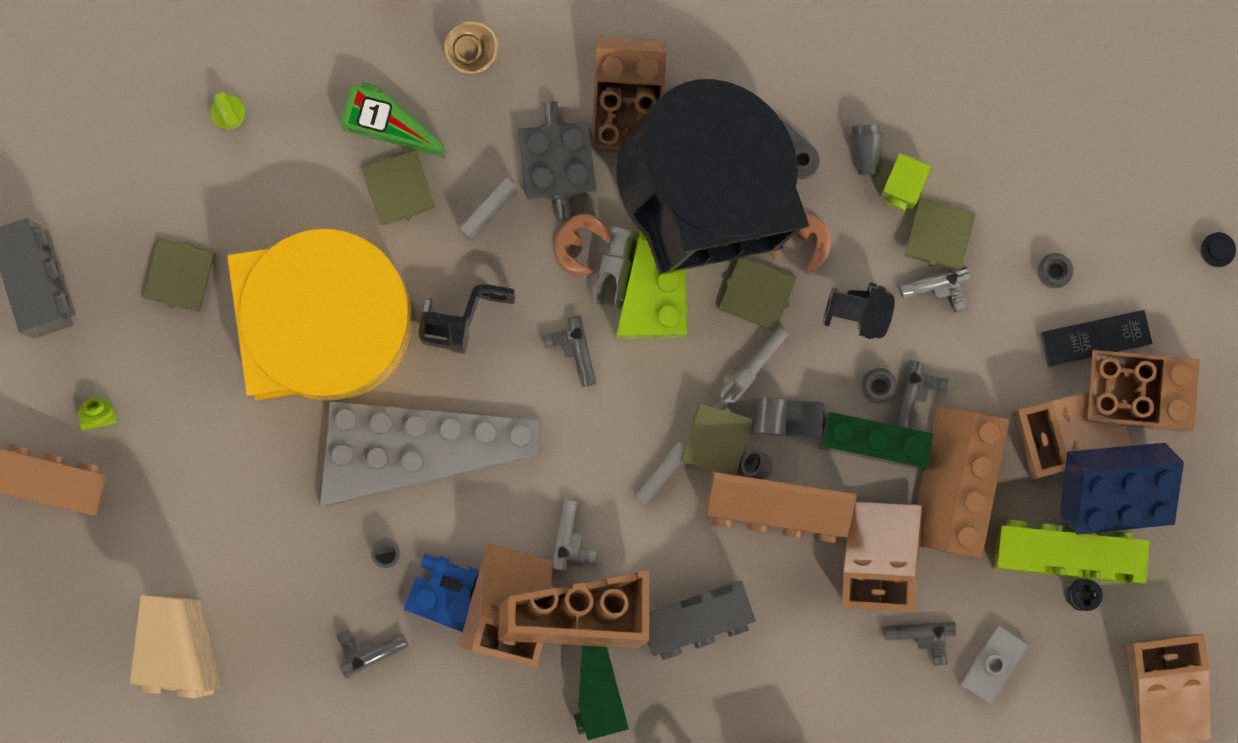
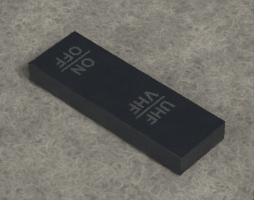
[1041,310,1153,367]

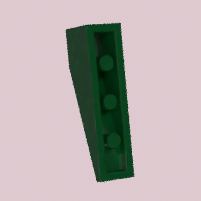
[574,645,629,740]

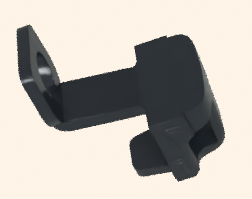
[823,282,895,339]
[418,284,515,354]

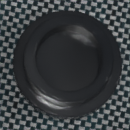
[1200,232,1236,268]

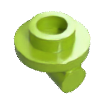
[210,92,246,130]
[77,397,118,431]

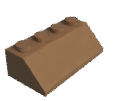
[916,407,1010,559]
[706,472,857,544]

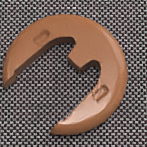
[770,213,831,274]
[555,214,611,276]

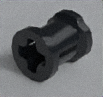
[1065,579,1103,611]

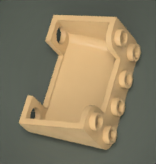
[129,595,221,698]

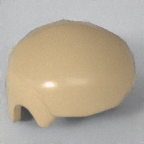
[444,21,499,75]

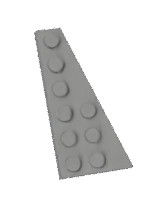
[320,401,541,507]

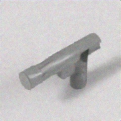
[899,266,970,313]
[553,499,598,571]

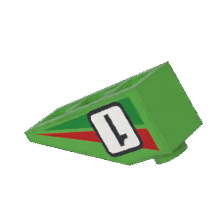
[340,82,446,158]

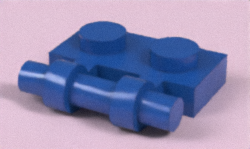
[404,554,479,632]

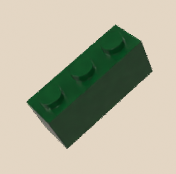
[819,412,934,470]

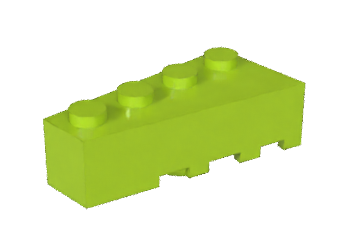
[616,231,687,340]
[993,520,1150,584]

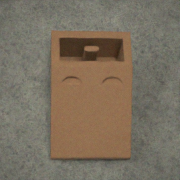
[591,36,667,150]
[1087,350,1200,433]
[1012,391,1131,480]
[842,502,922,612]
[459,543,553,668]
[1126,634,1212,743]

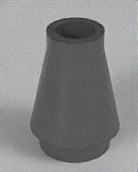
[849,124,884,175]

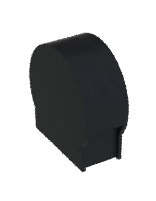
[616,79,810,275]

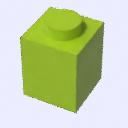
[880,153,932,211]

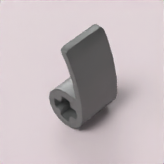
[754,398,824,437]

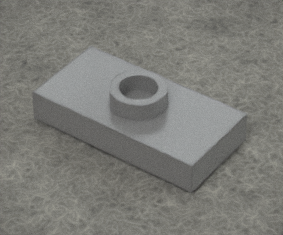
[459,177,517,241]
[960,625,1028,704]

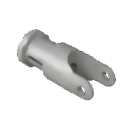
[594,227,640,309]

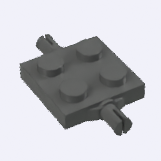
[518,101,596,221]

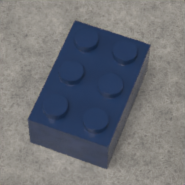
[1059,442,1184,535]

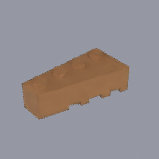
[0,444,107,516]
[498,570,649,649]

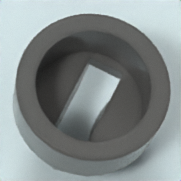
[741,450,773,479]
[371,538,400,568]

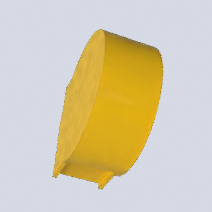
[227,229,413,401]

